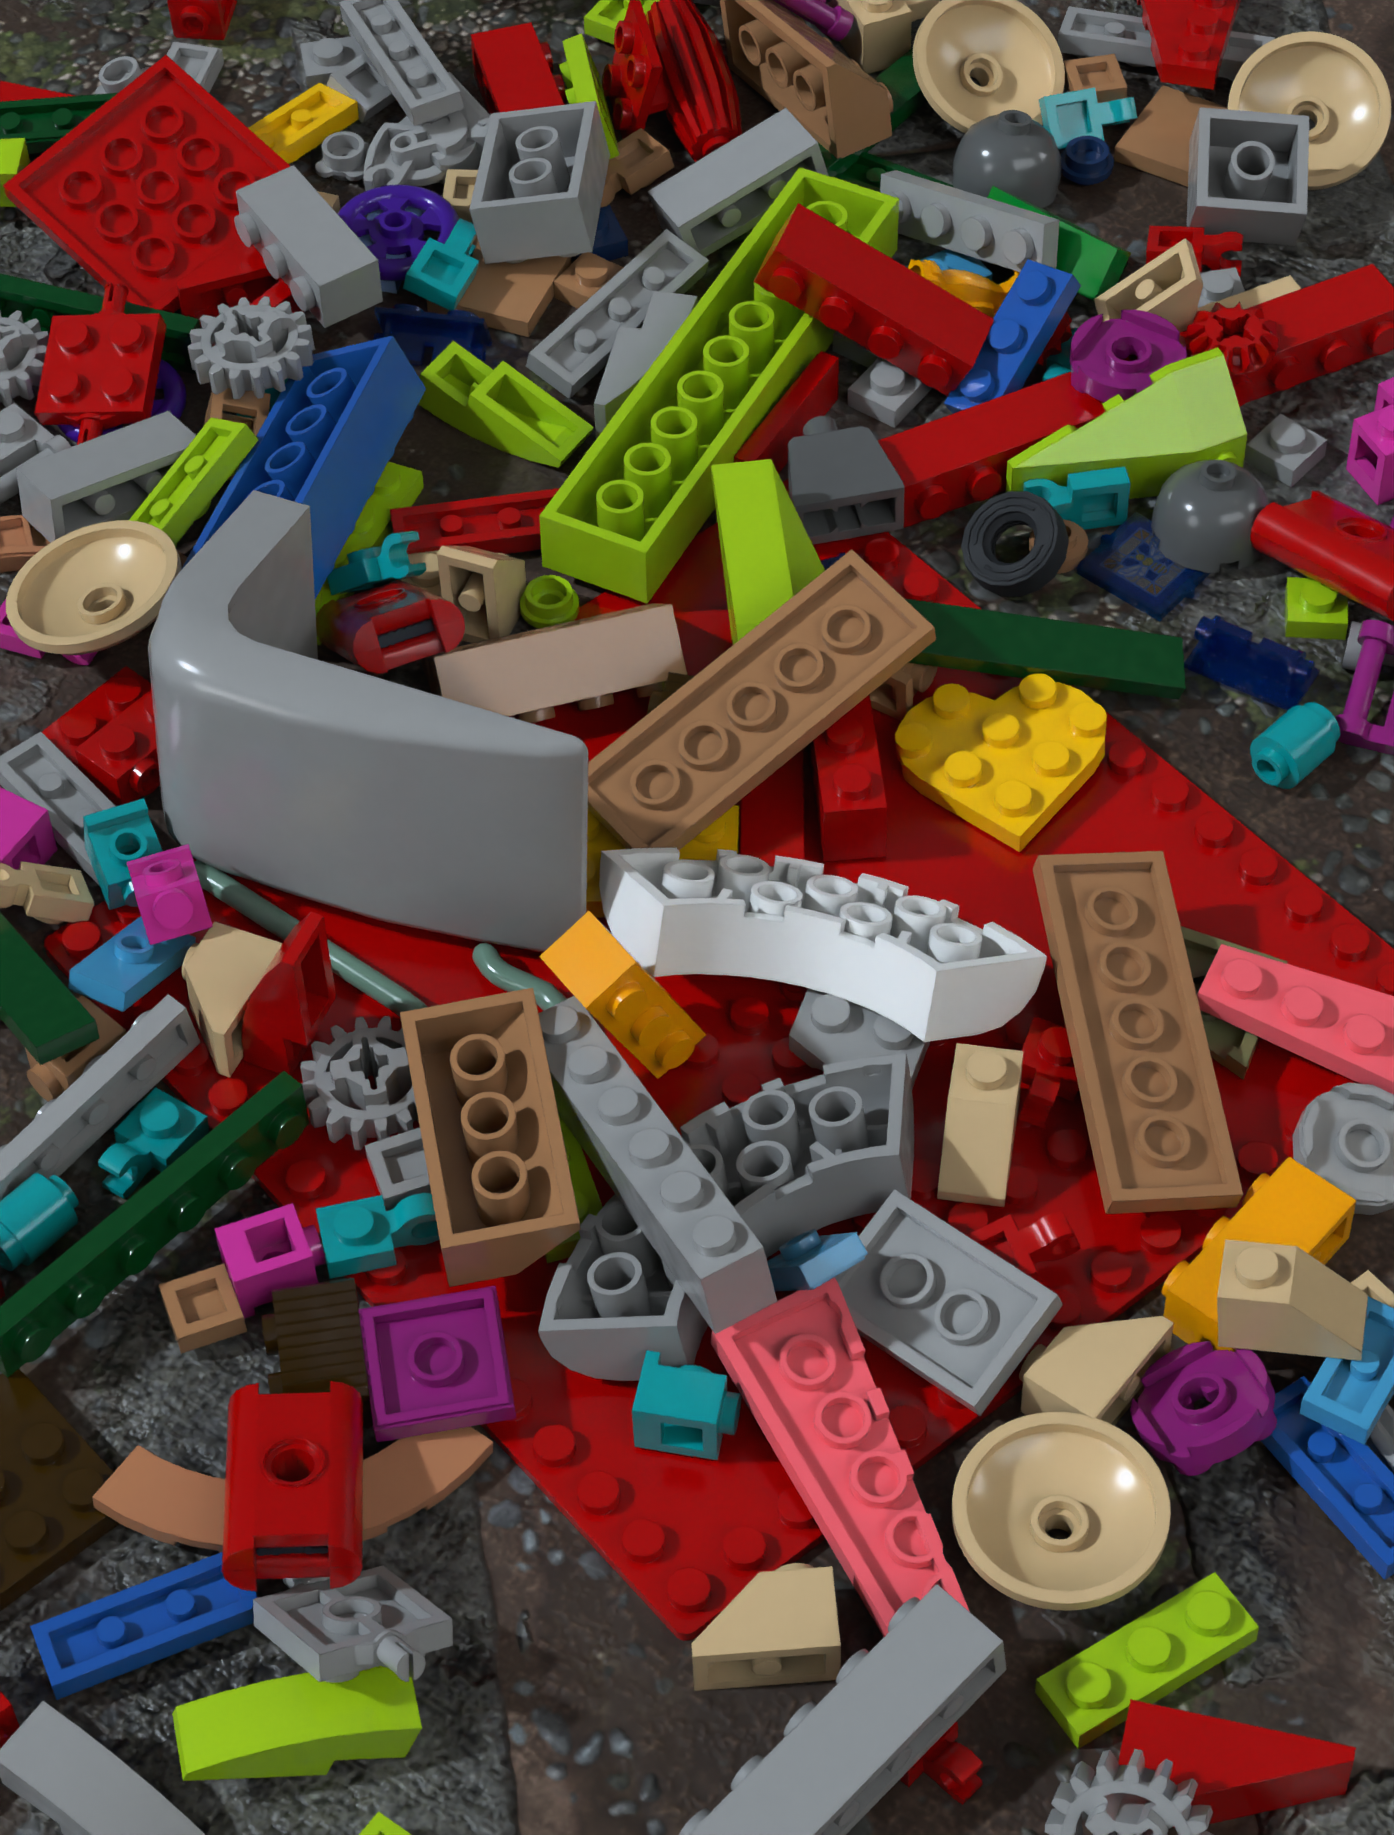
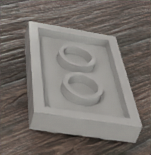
[835,1189,1063,1416]

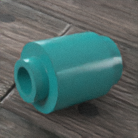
[1250,702,1340,789]
[0,1173,79,1271]

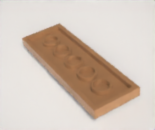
[588,549,936,850]
[1033,851,1243,1214]

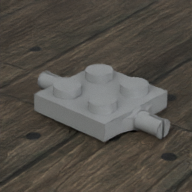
[253,1565,453,1683]

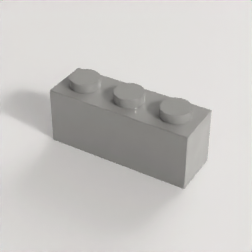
[648,108,829,257]
[234,165,383,328]
[16,411,196,543]

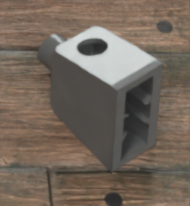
[788,416,905,545]

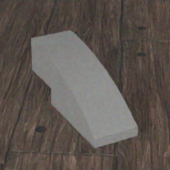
[594,291,698,439]
[0,1701,205,1835]

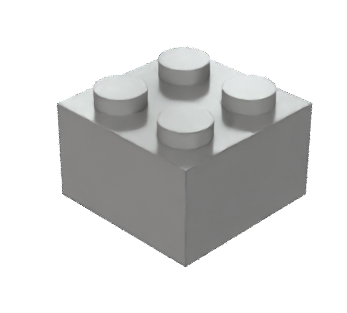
[1187,107,1309,246]

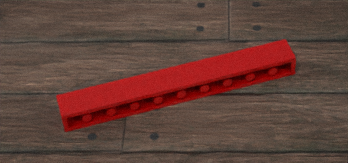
[878,263,1394,528]

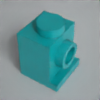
[83,798,163,910]
[632,1350,742,1460]

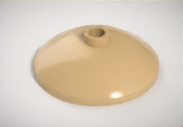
[913,0,1065,133]
[1227,31,1391,190]
[6,520,182,655]
[952,1412,1171,1611]

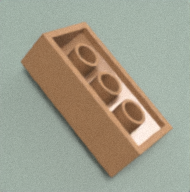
[720,0,893,159]
[421,603,687,723]
[400,988,581,1287]

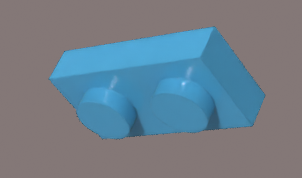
[1299,1296,1394,1445]

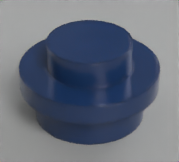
[1061,136,1114,186]

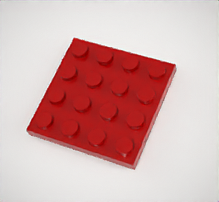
[3,55,290,313]

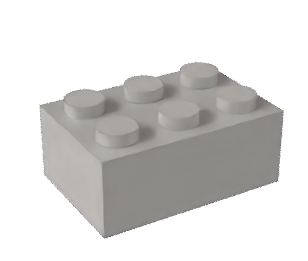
[469,101,610,264]

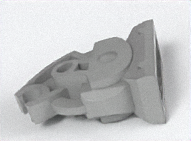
[363,72,490,191]

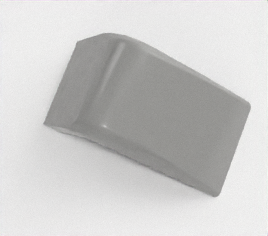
[148,490,588,952]

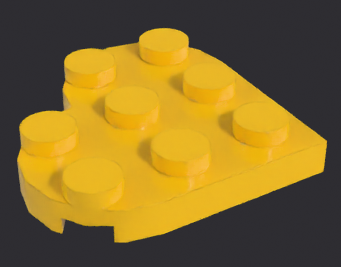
[895,673,1107,852]

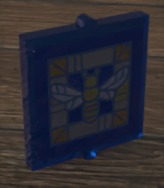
[1077,512,1211,622]

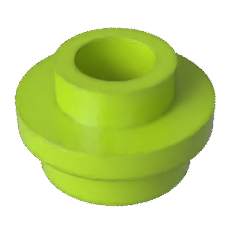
[520,575,579,628]

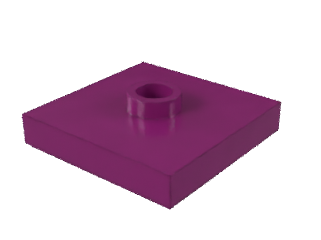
[358,1286,516,1443]

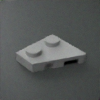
[789,988,930,1089]

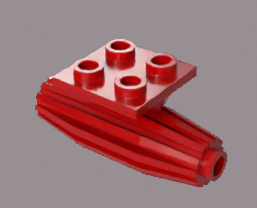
[602,0,742,162]

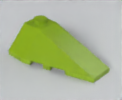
[1005,347,1247,499]
[711,459,825,646]

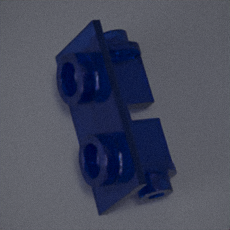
[373,304,493,366]
[1184,615,1320,711]

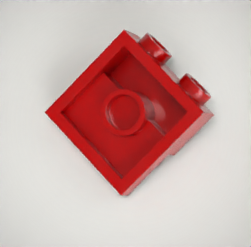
[42,666,160,806]

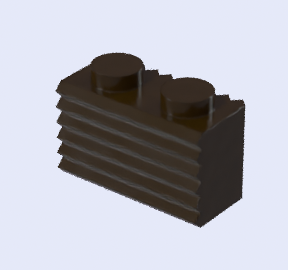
[261,1278,373,1428]

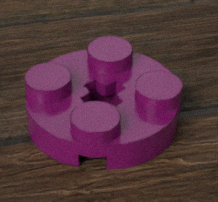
[1070,309,1187,402]
[1130,1341,1277,1476]

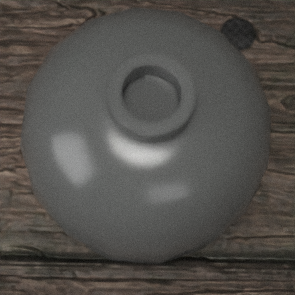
[952,110,1061,209]
[1151,460,1269,573]

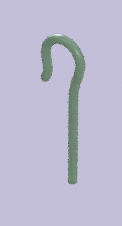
[194,860,567,1017]

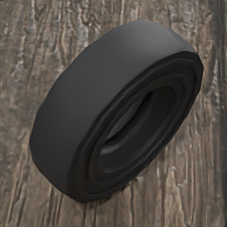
[961,491,1069,597]

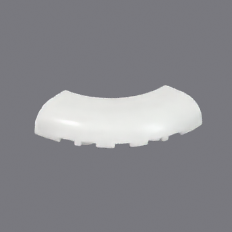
[599,847,1047,1042]

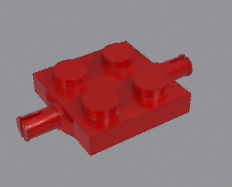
[34,282,167,445]

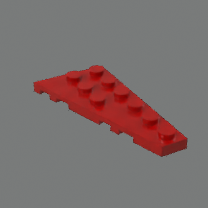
[1136,0,1241,90]

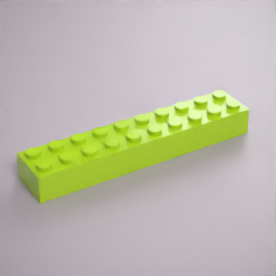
[539,167,899,604]

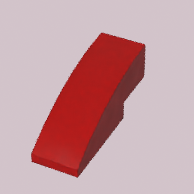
[241,912,336,1076]

